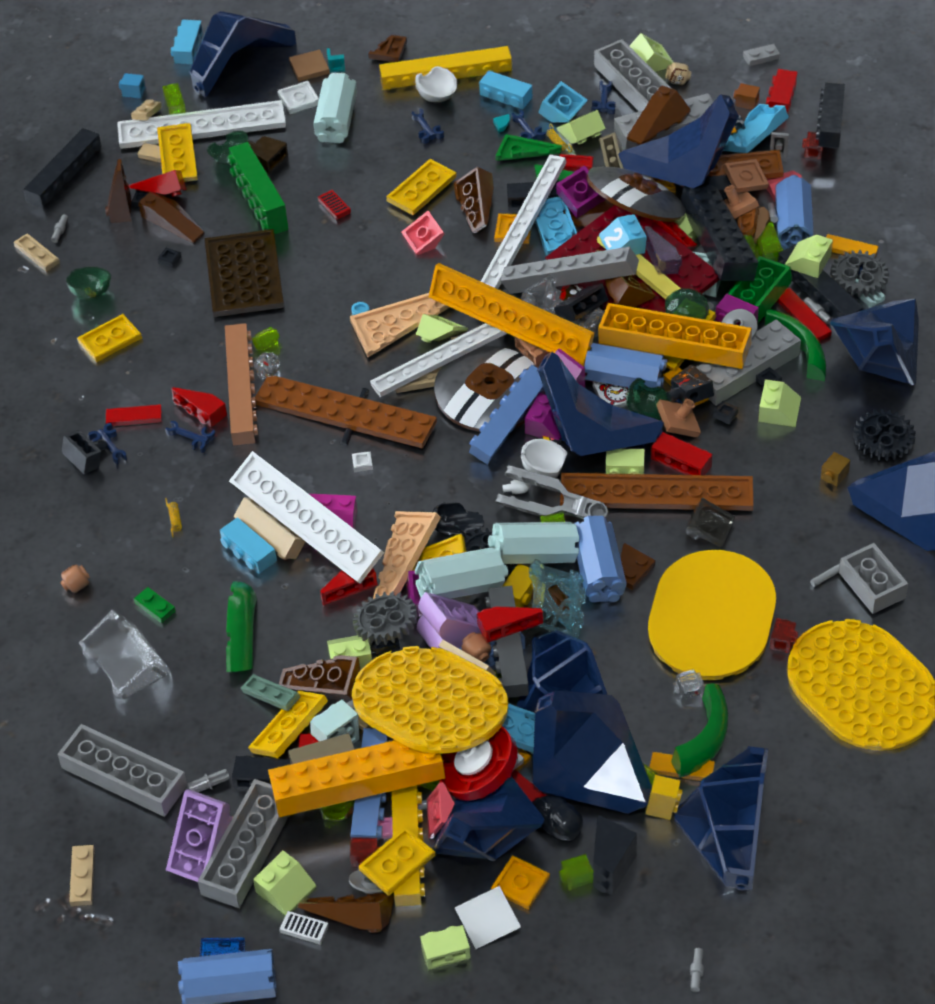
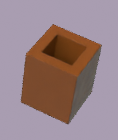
[733,83,760,110]

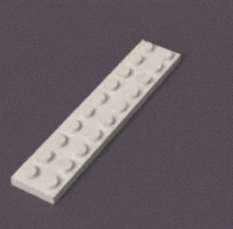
[117,100,286,149]
[229,451,384,583]

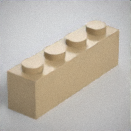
[234,497,306,560]

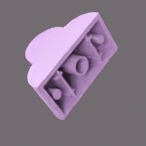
[417,592,482,649]
[166,789,233,882]

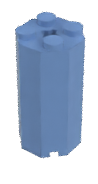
[775,175,813,250]
[584,342,667,392]
[574,516,627,602]
[178,949,277,1004]

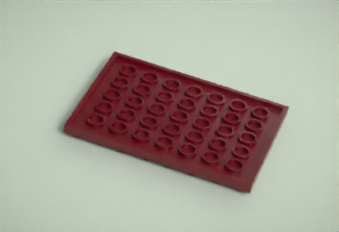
[545,205,719,314]

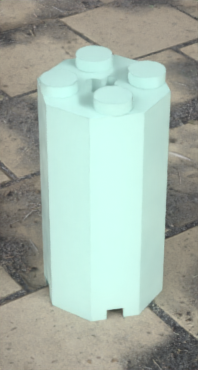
[313,73,357,143]
[488,522,579,564]
[415,548,508,599]

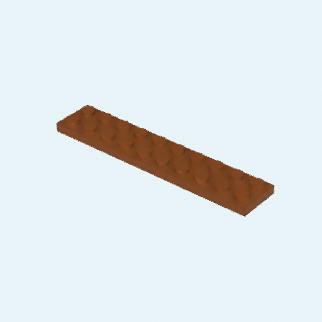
[255,374,437,448]
[560,473,753,511]

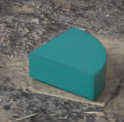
[493,114,510,133]

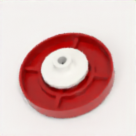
[439,726,518,800]

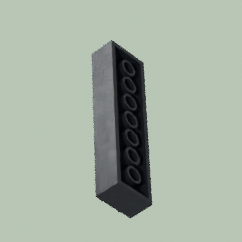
[681,186,759,281]

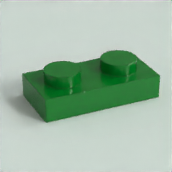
[134,587,176,623]

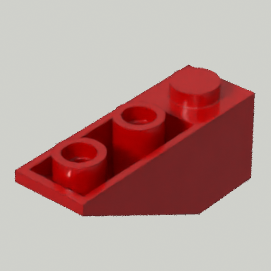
[171,387,227,428]

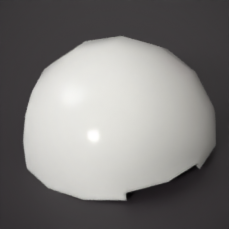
[415,66,457,103]
[521,439,567,478]

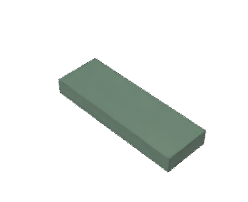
[241,674,300,711]

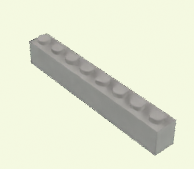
[500,246,639,294]

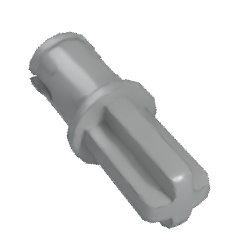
[188,769,230,793]

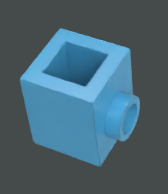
[119,73,146,98]

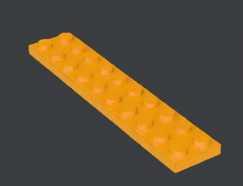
[428,263,595,367]

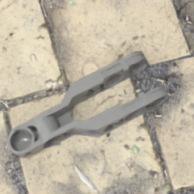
[495,466,609,519]

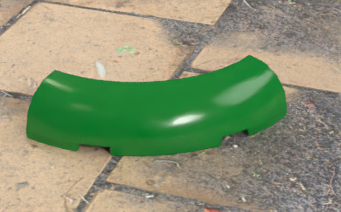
[765,309,826,382]
[226,581,257,672]
[671,683,728,778]

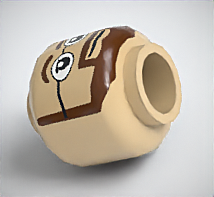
[666,62,691,85]

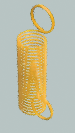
[546,124,572,153]
[165,498,182,538]

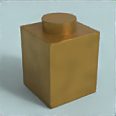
[821,452,851,486]

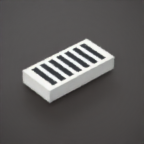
[280,911,329,945]

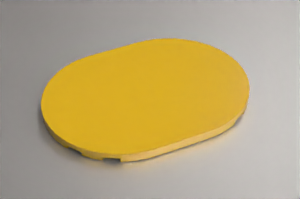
[648,550,776,680]
[787,619,935,750]
[352,646,508,753]

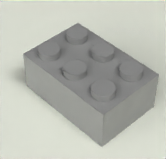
[839,543,908,614]

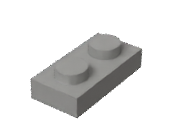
[743,44,780,66]

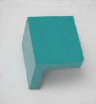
[326,48,346,73]

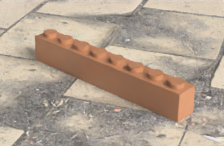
[225,324,258,445]

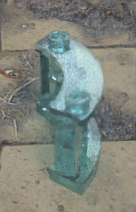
[529,559,586,638]

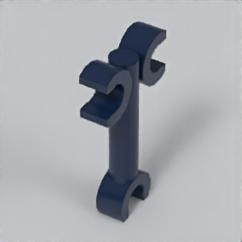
[591,81,615,115]
[411,109,444,144]
[512,110,546,140]
[165,421,216,453]
[88,423,127,465]

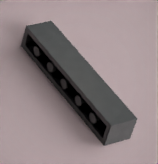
[485,586,529,698]

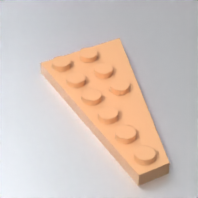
[350,293,450,357]
[373,511,441,599]

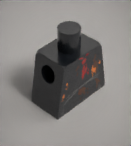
[666,364,714,403]

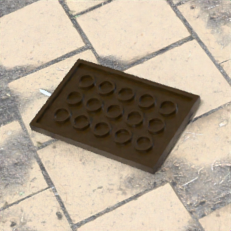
[204,229,284,317]

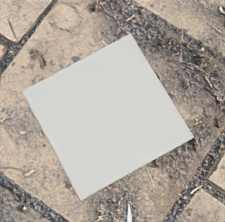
[455,886,521,949]

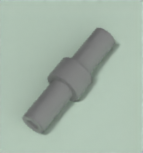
[51,214,68,243]
[804,297,832,324]
[690,948,704,992]

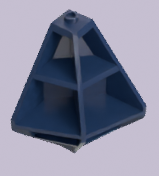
[189,11,296,97]
[618,94,739,188]
[830,298,919,385]
[537,352,664,456]
[847,451,935,551]
[517,630,608,720]
[533,690,652,813]
[674,746,769,890]
[432,776,544,861]

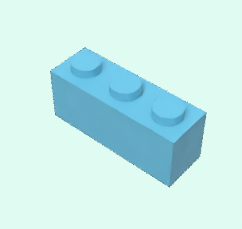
[171,20,203,64]
[479,71,533,109]
[220,517,277,574]

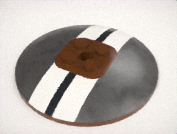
[586,166,686,222]
[434,346,545,432]

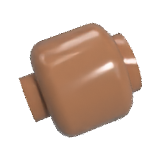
[60,564,91,593]
[461,632,492,662]

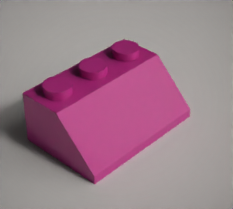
[309,494,358,529]

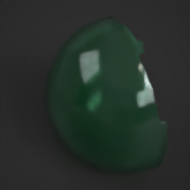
[207,131,249,165]
[65,267,111,301]
[665,288,709,320]
[626,378,669,420]

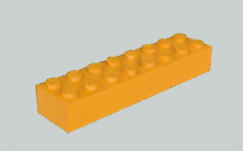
[598,303,752,369]
[268,740,445,817]

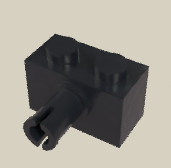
[62,430,108,474]

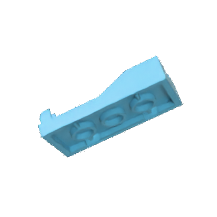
[723,104,789,153]
[535,197,577,256]
[502,704,535,754]

